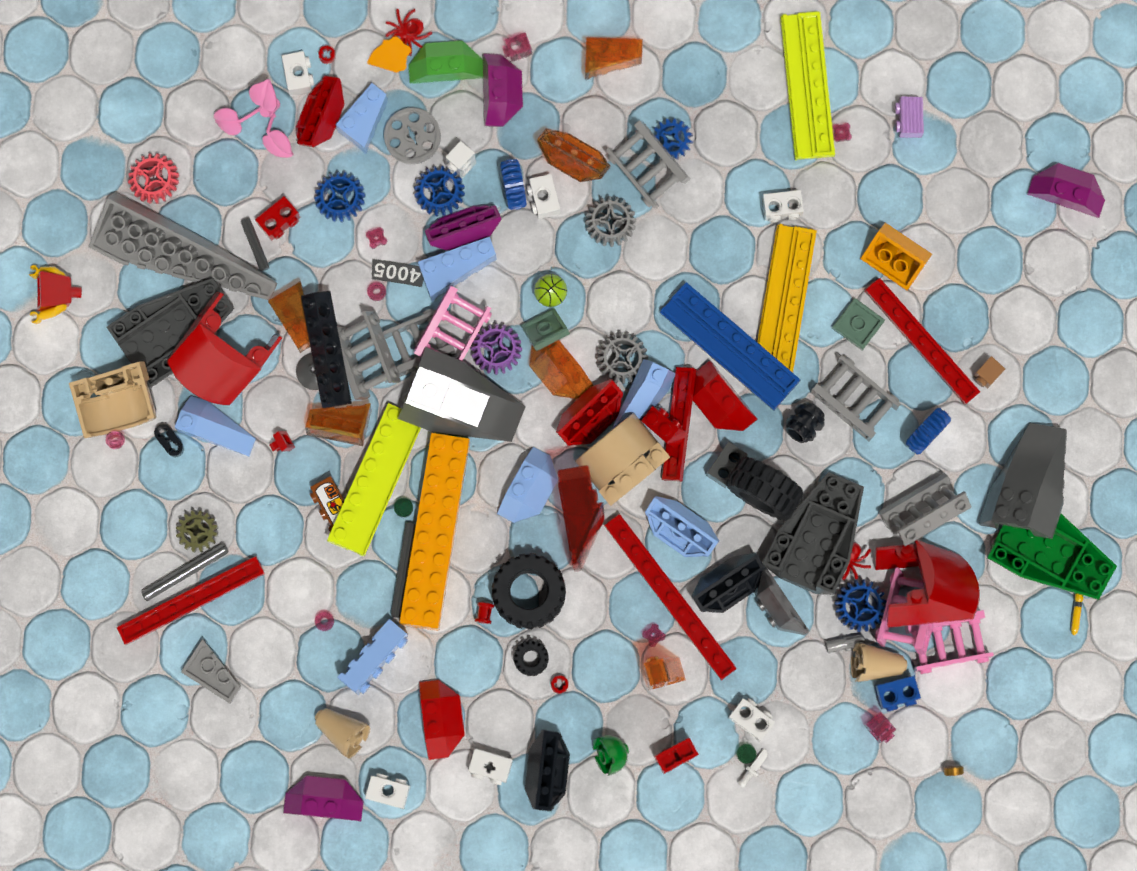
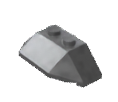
[756,567,810,635]

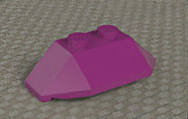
[483,53,523,127]
[1027,163,1105,218]
[425,205,502,251]
[283,776,364,821]

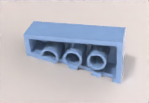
[418,237,497,301]

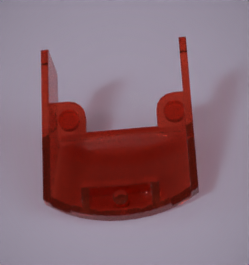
[558,465,605,572]

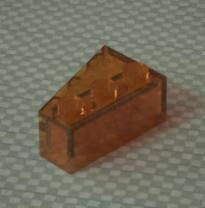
[585,37,643,80]

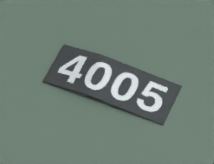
[372,259,423,287]

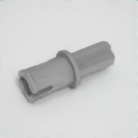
[826,634,865,654]

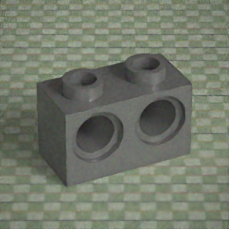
[706,442,748,488]

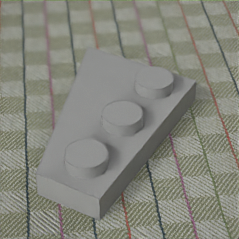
[181,639,241,704]

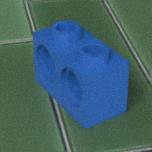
[875,676,921,712]

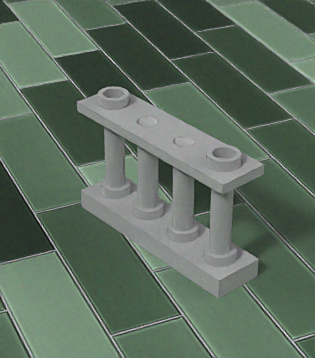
[606,120,690,209]
[367,309,456,383]
[337,311,401,400]
[811,355,901,442]
[879,473,971,546]

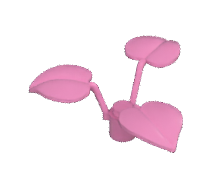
[214,79,294,158]

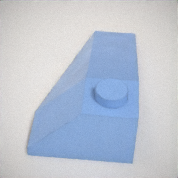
[612,359,675,429]
[174,396,256,457]

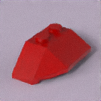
[295,76,345,147]
[693,360,758,431]
[556,379,623,446]
[419,680,465,760]

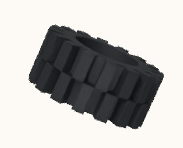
[514,640,549,676]

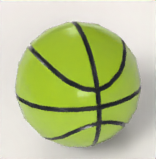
[534,274,568,307]

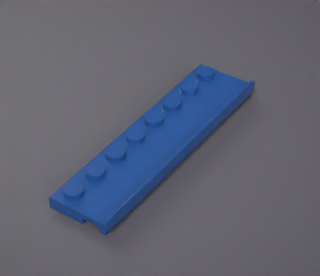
[660,282,801,411]

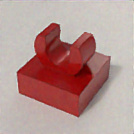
[269,431,295,452]

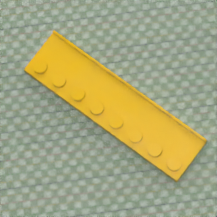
[757,224,817,373]

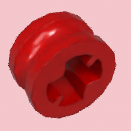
[319,45,335,64]
[551,676,569,694]

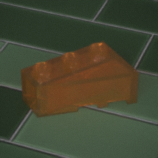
[268,281,311,353]
[305,403,372,446]
[642,656,686,690]

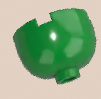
[593,735,629,776]

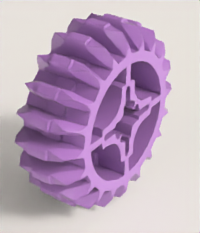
[471,323,522,375]

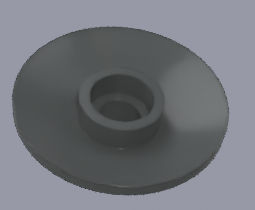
[296,353,319,390]

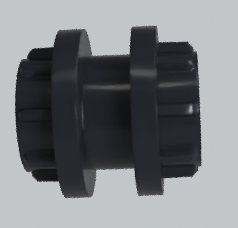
[786,402,825,443]

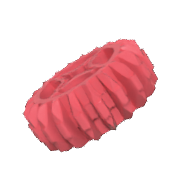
[128,153,179,204]

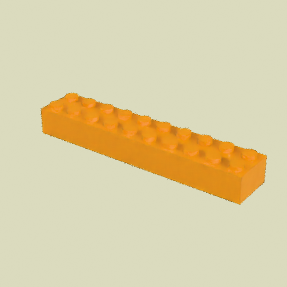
[400,433,470,631]

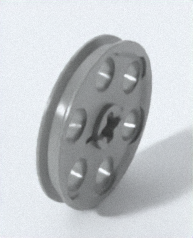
[384,108,441,164]

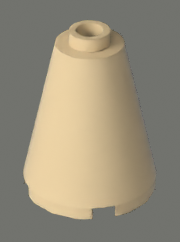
[851,643,907,682]
[315,708,370,758]

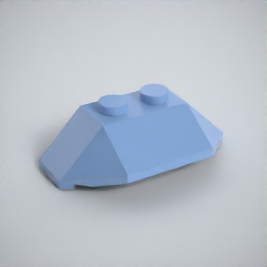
[497,447,558,523]
[645,496,719,557]

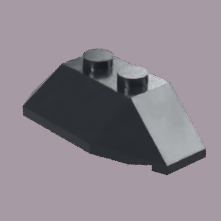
[691,553,765,613]
[524,730,570,812]

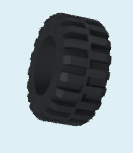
[726,456,803,521]
[492,553,566,630]

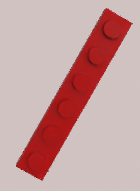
[662,367,697,482]

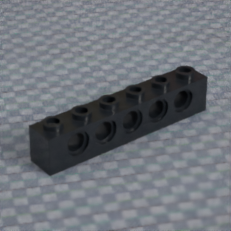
[301,291,352,409]

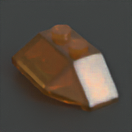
[537,128,611,182]
[529,340,593,399]

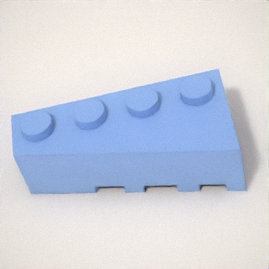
[337,619,408,696]

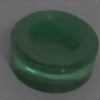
[394,498,414,518]
[736,744,756,764]

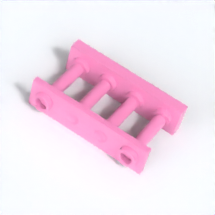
[413,285,492,361]
[876,568,934,655]
[905,610,994,674]

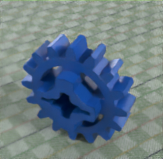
[654,118,693,160]

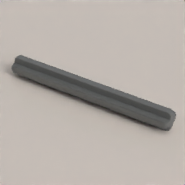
[391,523,416,618]
[141,544,229,601]

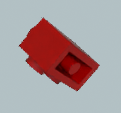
[641,406,688,448]

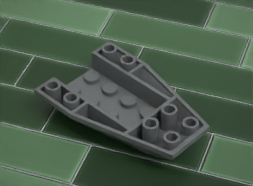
[107,278,234,388]
[397,347,526,442]
[762,472,864,595]

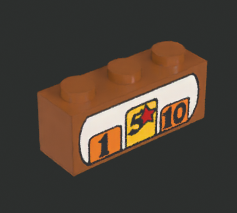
[310,476,344,532]

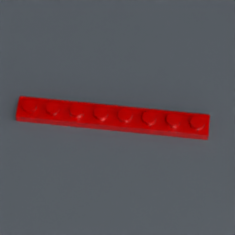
[865,278,980,405]
[116,556,265,645]

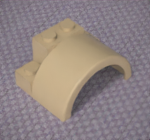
[69,362,157,438]
[575,413,670,506]

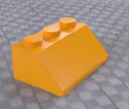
[861,222,932,291]

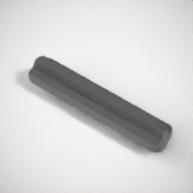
[241,218,269,271]

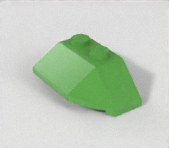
[409,40,483,84]

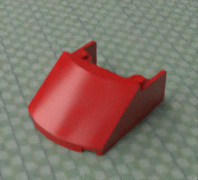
[166,292,282,405]
[875,540,980,627]

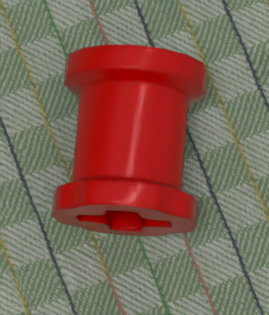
[474,602,494,624]

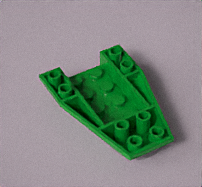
[987,514,1117,600]

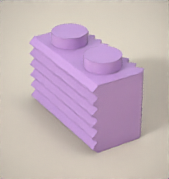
[895,96,924,138]

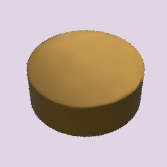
[944,766,964,776]

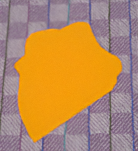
[367,37,411,73]

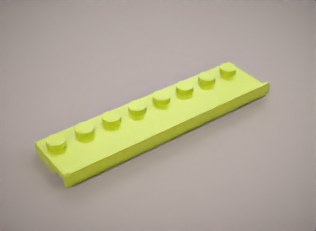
[780,11,835,161]
[327,403,421,557]

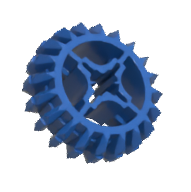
[500,159,527,210]
[414,166,465,216]
[314,172,366,223]
[906,408,951,455]
[835,580,887,632]

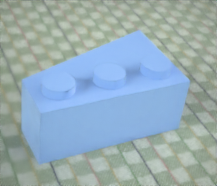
[336,83,388,154]

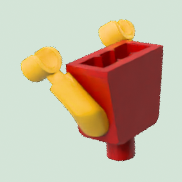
[29,265,82,324]

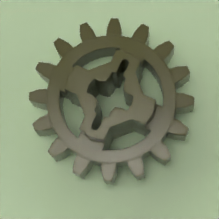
[176,510,219,553]

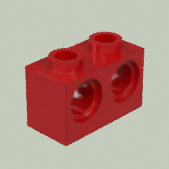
[255,196,301,241]
[654,737,699,775]

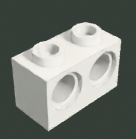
[445,141,476,178]
[762,190,804,223]
[729,698,774,742]

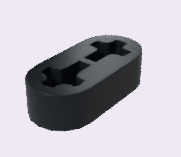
[154,424,184,458]

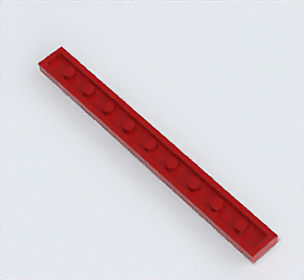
[604,514,737,680]

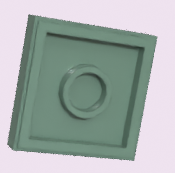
[832,298,885,351]
[521,308,570,351]

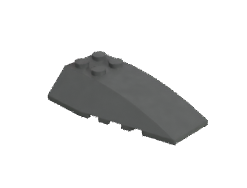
[979,423,1067,539]

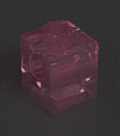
[502,32,532,62]
[864,712,896,743]

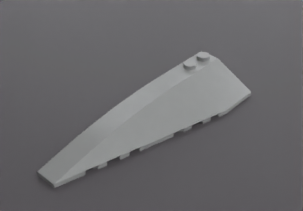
[88,193,277,300]

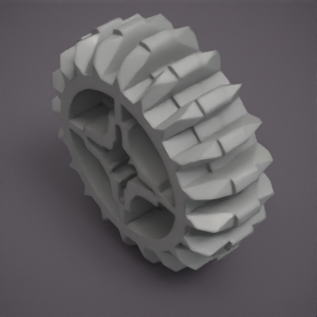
[585,196,636,247]
[597,333,648,384]

